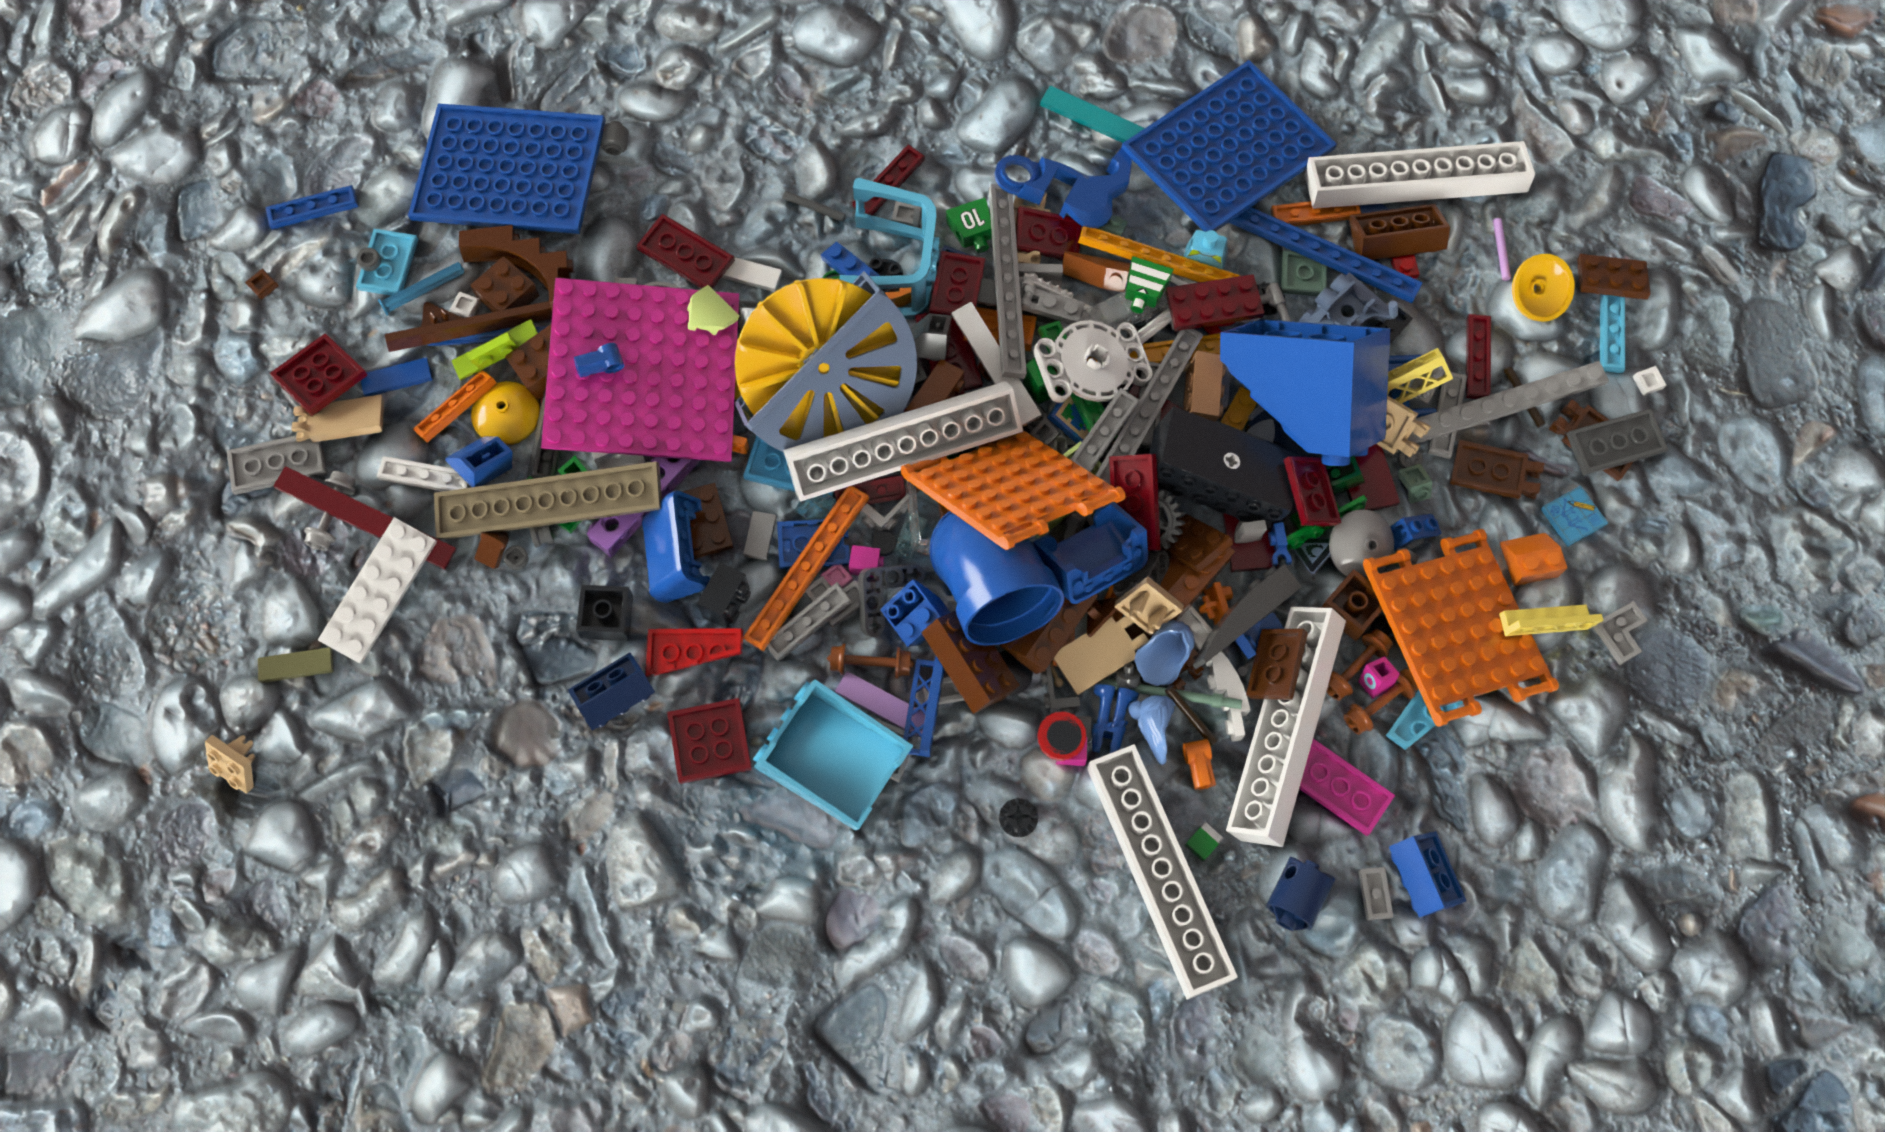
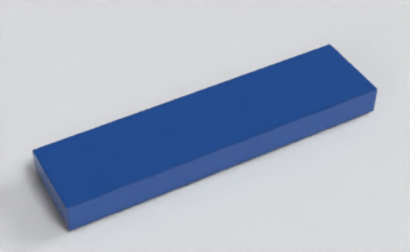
[266,185,359,229]

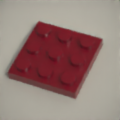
[269,333,368,416]
[667,698,752,784]

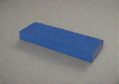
[361,357,433,397]

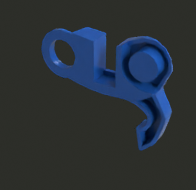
[994,148,1132,228]

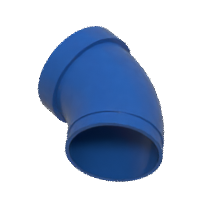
[929,511,1064,646]

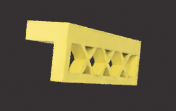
[1387,348,1453,404]
[1499,604,1604,636]

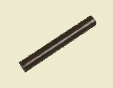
[1504,366,1546,428]
[1165,685,1218,746]

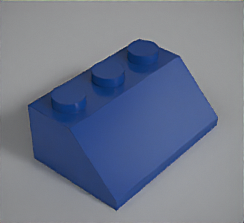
[1389,831,1467,918]

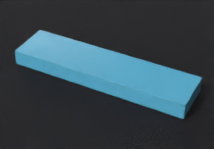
[1600,294,1625,373]

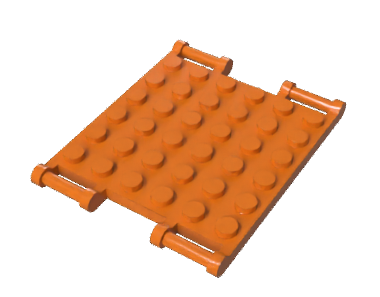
[900,430,1126,550]
[1363,529,1559,727]

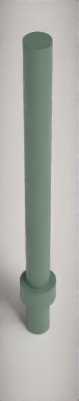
[1097,678,1243,709]

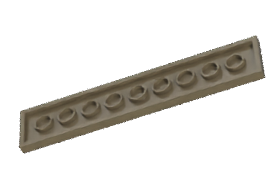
[434,461,662,540]

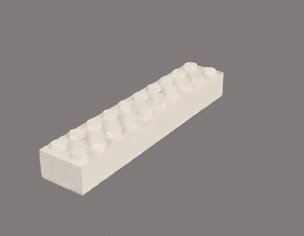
[1304,141,1535,209]
[783,381,1023,502]
[1226,607,1346,847]
[1087,744,1238,1000]

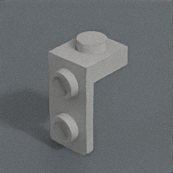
[861,492,913,531]

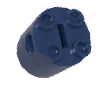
[1266,857,1336,931]

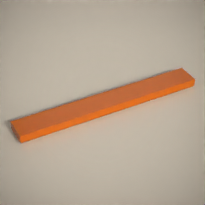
[743,486,869,652]

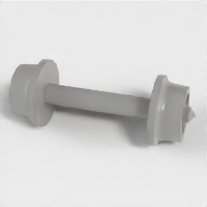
[304,471,356,551]

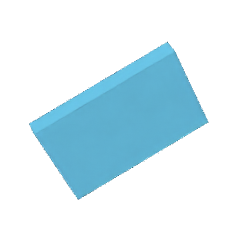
[356,229,419,296]

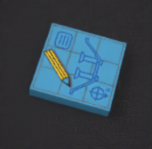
[1541,485,1608,547]

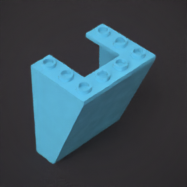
[753,679,913,830]

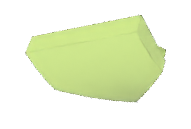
[687,285,740,335]

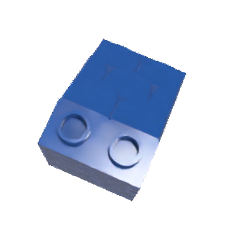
[1220,319,1390,466]

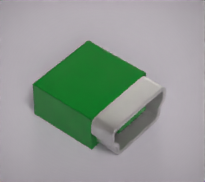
[1185,822,1224,862]

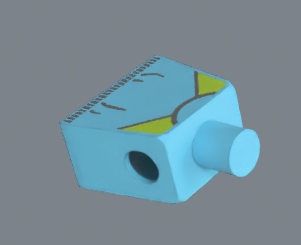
[1184,230,1228,270]

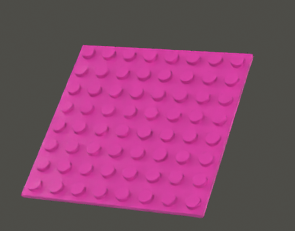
[541,278,739,462]

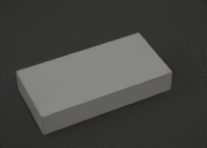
[743,511,777,561]

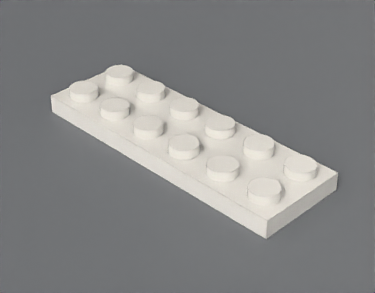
[318,517,437,664]

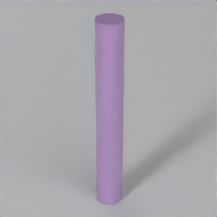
[1493,218,1511,281]

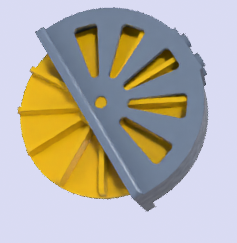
[734,271,917,452]

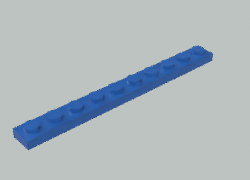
[1229,207,1423,303]

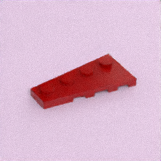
[645,628,744,678]

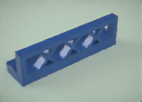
[903,656,945,757]

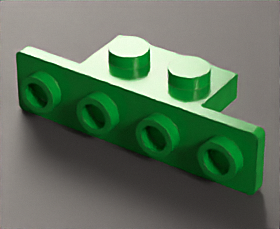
[1286,495,1367,550]

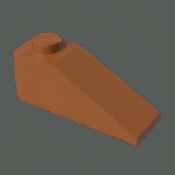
[1062,251,1130,293]

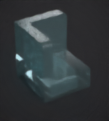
[795,493,835,525]

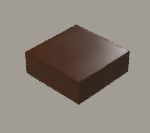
[245,268,279,300]

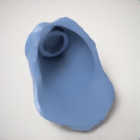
[1135,620,1195,686]
[1128,695,1175,765]

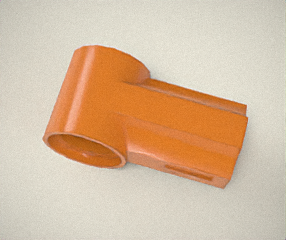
[1183,739,1216,790]

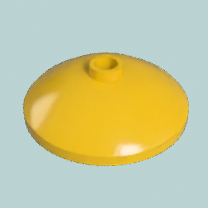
[1512,254,1575,322]
[471,381,540,446]

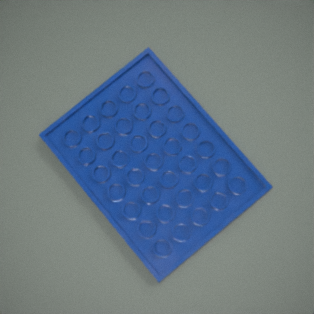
[1121,60,1337,232]
[408,103,606,234]

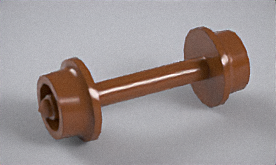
[1326,629,1393,701]
[827,643,915,679]
[1343,668,1418,735]

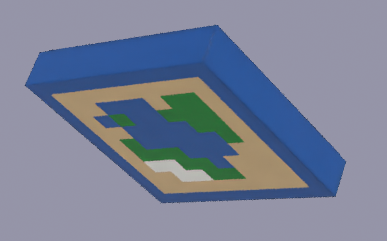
[1047,393,1089,444]

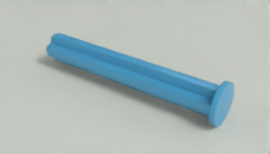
[378,262,465,316]

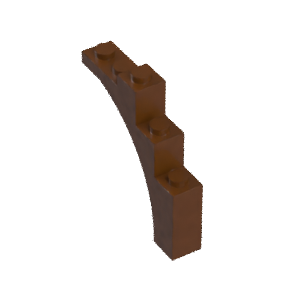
[459,225,575,312]

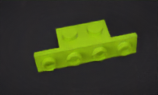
[451,319,538,380]

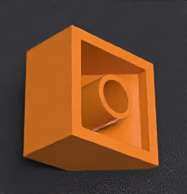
[1499,533,1568,586]

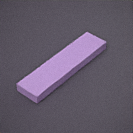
[835,671,925,738]

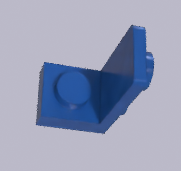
[1390,514,1442,551]
[1235,613,1284,659]

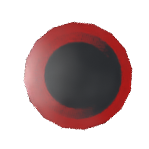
[1037,712,1087,761]

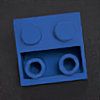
[445,436,512,487]
[880,579,951,647]

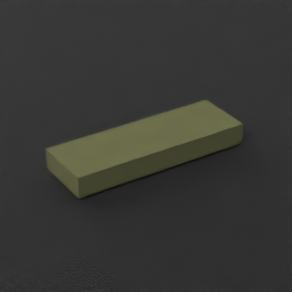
[258,647,334,683]

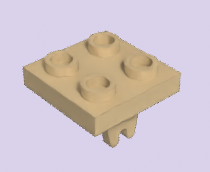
[1114,576,1184,635]
[205,735,255,794]

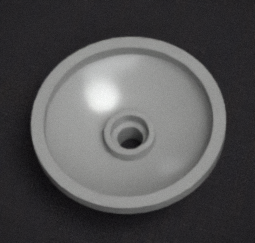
[1329,510,1394,580]

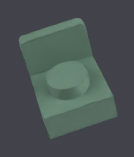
[1398,464,1432,504]

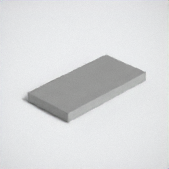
[227,436,327,495]

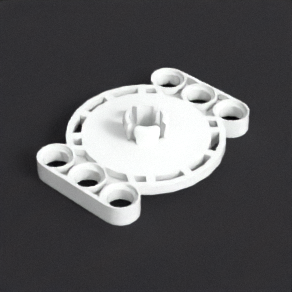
[1033,320,1153,403]

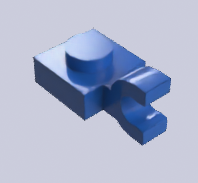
[1268,522,1292,567]

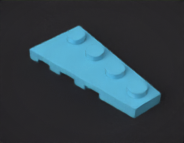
[1385,689,1463,750]

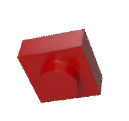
[1391,255,1420,279]

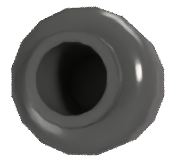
[600,121,629,156]

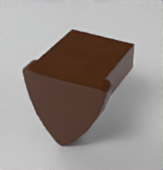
[474,532,509,569]

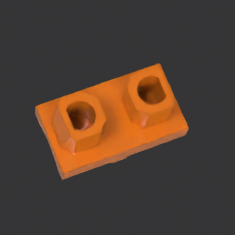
[1198,582,1233,625]

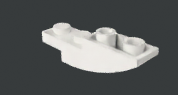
[1205,651,1250,742]

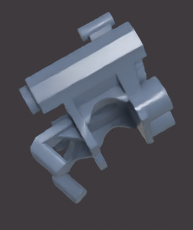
[1298,273,1398,326]

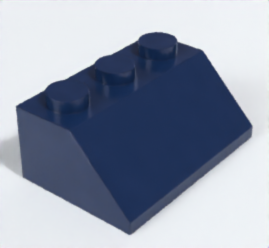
[568,652,655,731]

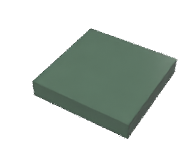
[1281,251,1327,296]

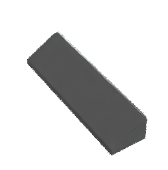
[526,390,560,479]

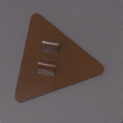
[421,302,462,326]
[1087,597,1120,637]

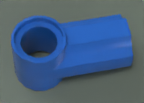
[574,343,625,378]

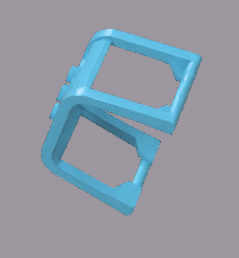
[839,178,940,319]

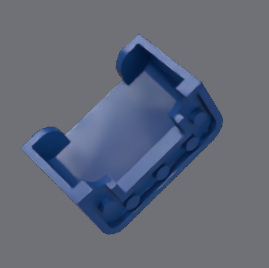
[642,490,710,603]
[1033,502,1148,604]

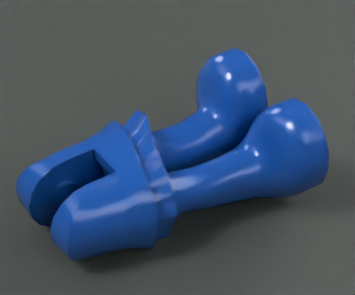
[1092,684,1139,754]

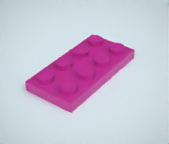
[1299,739,1395,836]

